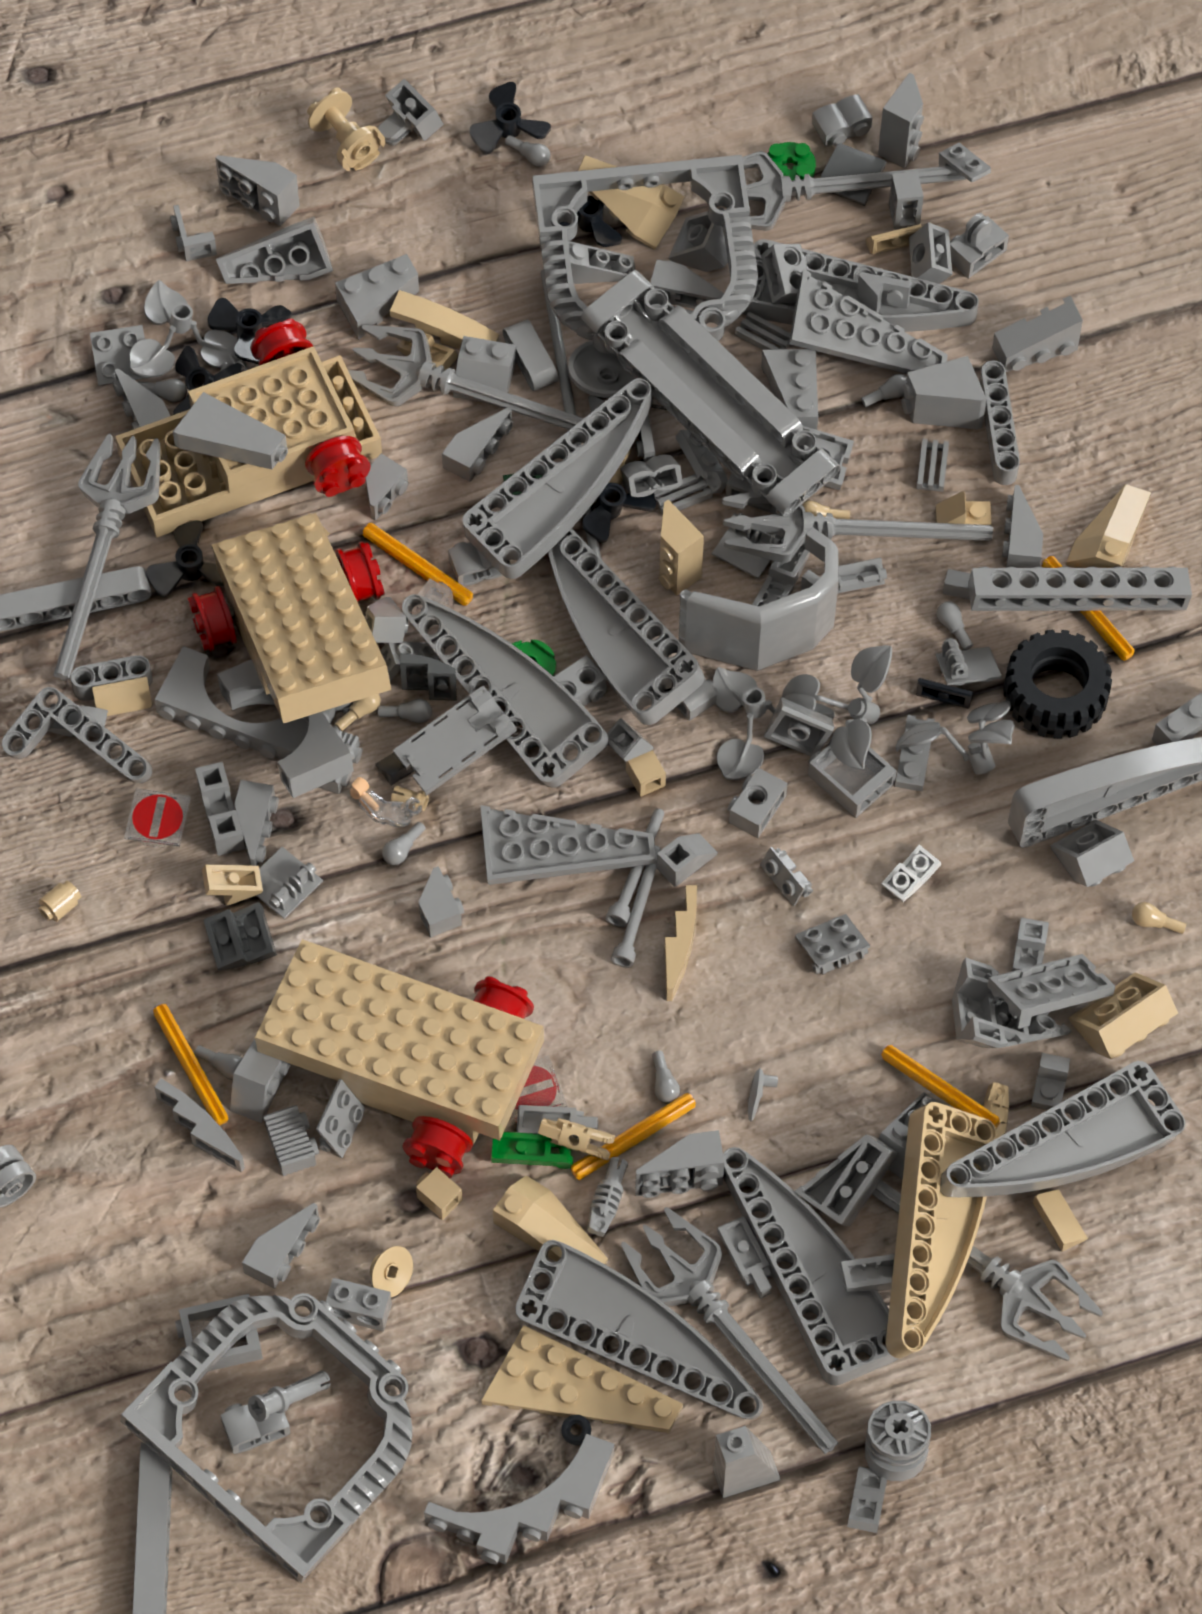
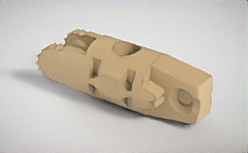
[983,1082,1009,1151]
[538,1118,615,1160]

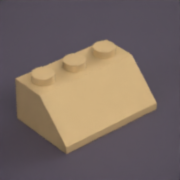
[659,500,704,596]
[1069,972,1178,1059]

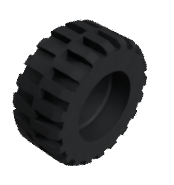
[1003,629,1112,739]

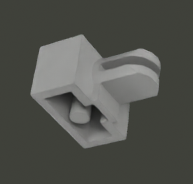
[378,79,444,146]
[950,213,1009,279]

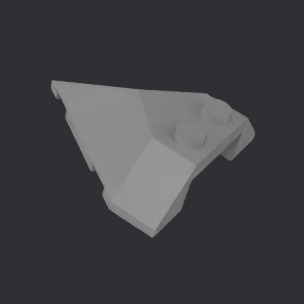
[952,957,1072,1048]

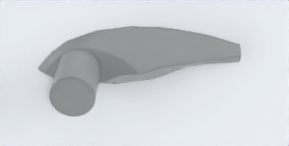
[748,1068,778,1122]

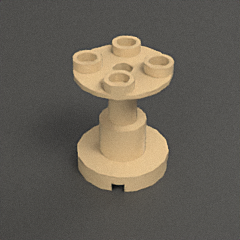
[307,87,385,171]

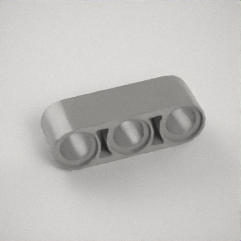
[502,319,559,391]
[70,655,152,701]

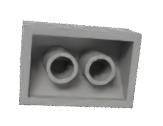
[878,73,924,168]

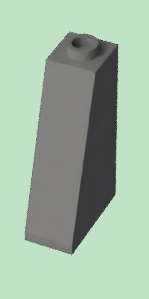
[173,392,288,470]
[713,1426,780,1498]

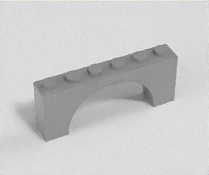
[155,646,335,759]
[217,659,355,798]

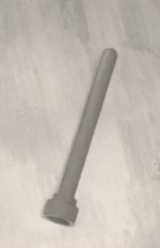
[605,808,664,927]
[611,846,661,968]

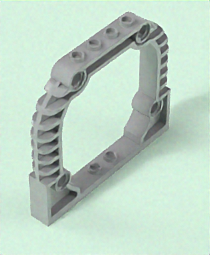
[532,155,758,355]
[120,1293,412,1583]

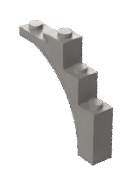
[424,1434,615,1564]

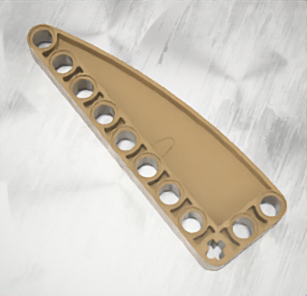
[886,1102,997,1358]

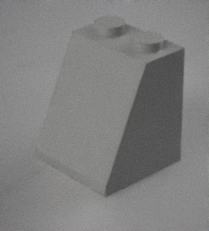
[901,356,987,429]

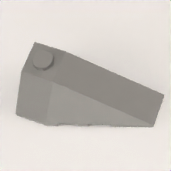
[216,217,333,284]

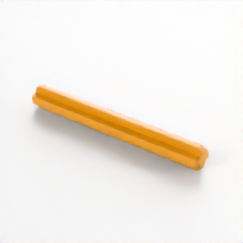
[362,523,473,606]
[1042,556,1134,661]
[153,1004,228,1126]
[881,1045,1000,1129]
[571,1093,696,1180]

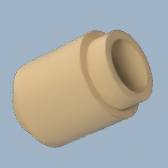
[38,881,81,922]

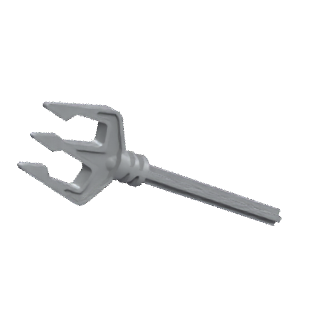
[742,151,966,231]
[348,325,600,430]
[54,434,160,681]
[722,492,993,563]
[872,1180,1103,1361]
[621,1207,838,1454]

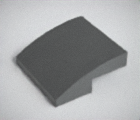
[820,143,887,206]
[400,653,457,701]
[203,902,277,971]

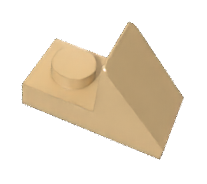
[936,491,992,526]
[202,864,263,905]

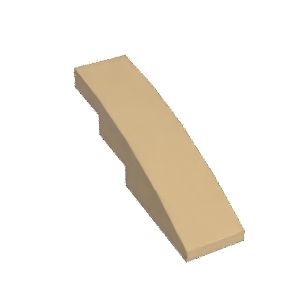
[390,290,499,349]
[665,885,697,1001]

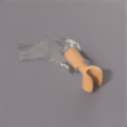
[350,777,422,827]

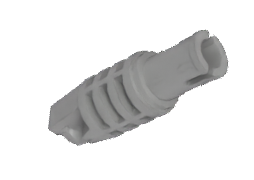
[587,1157,628,1237]

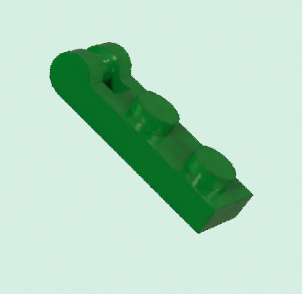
[491,1132,574,1169]

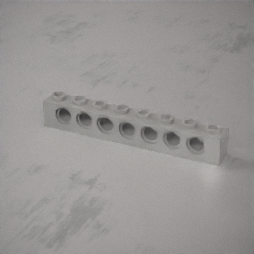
[968,566,1192,611]

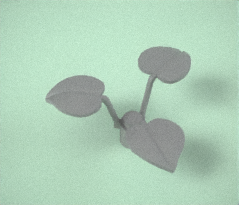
[130,280,239,377]
[782,645,892,769]
[713,667,835,780]
[896,701,1014,774]

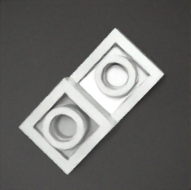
[881,845,941,902]

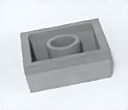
[764,697,834,756]

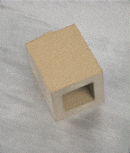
[626,750,666,797]
[416,1167,463,1220]

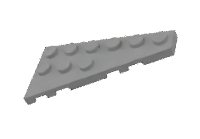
[789,269,948,374]
[480,805,657,885]

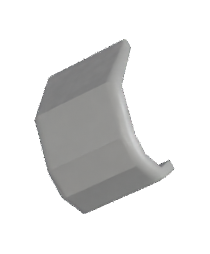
[678,527,839,671]

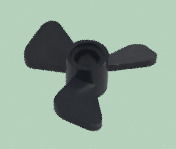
[470,82,551,154]
[559,196,622,247]
[207,298,292,365]
[173,346,244,415]
[582,483,656,543]
[146,520,224,597]

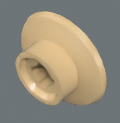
[370,1246,413,1297]

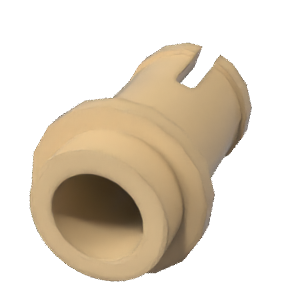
[391,786,429,812]

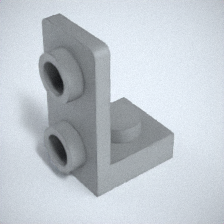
[939,143,991,182]
[170,205,217,261]
[380,642,440,682]

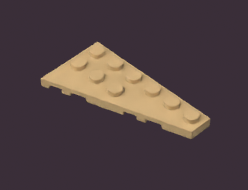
[481,1325,683,1433]

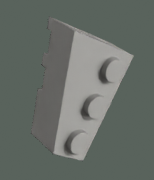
[335,254,419,340]
[992,295,1083,372]
[761,349,818,430]
[230,1039,291,1123]
[794,1134,898,1227]

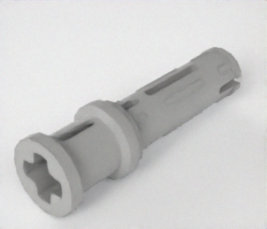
[248,1371,331,1422]

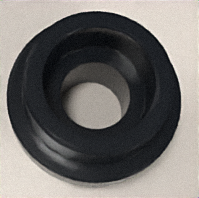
[561,1415,592,1445]

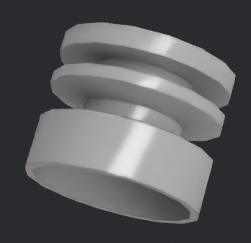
[865,1400,931,1481]

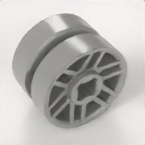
[0,1145,36,1208]

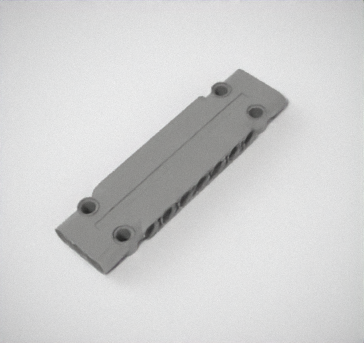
[581,270,840,516]

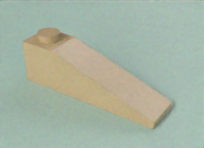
[577,155,685,250]
[1066,484,1151,568]
[493,1176,608,1264]

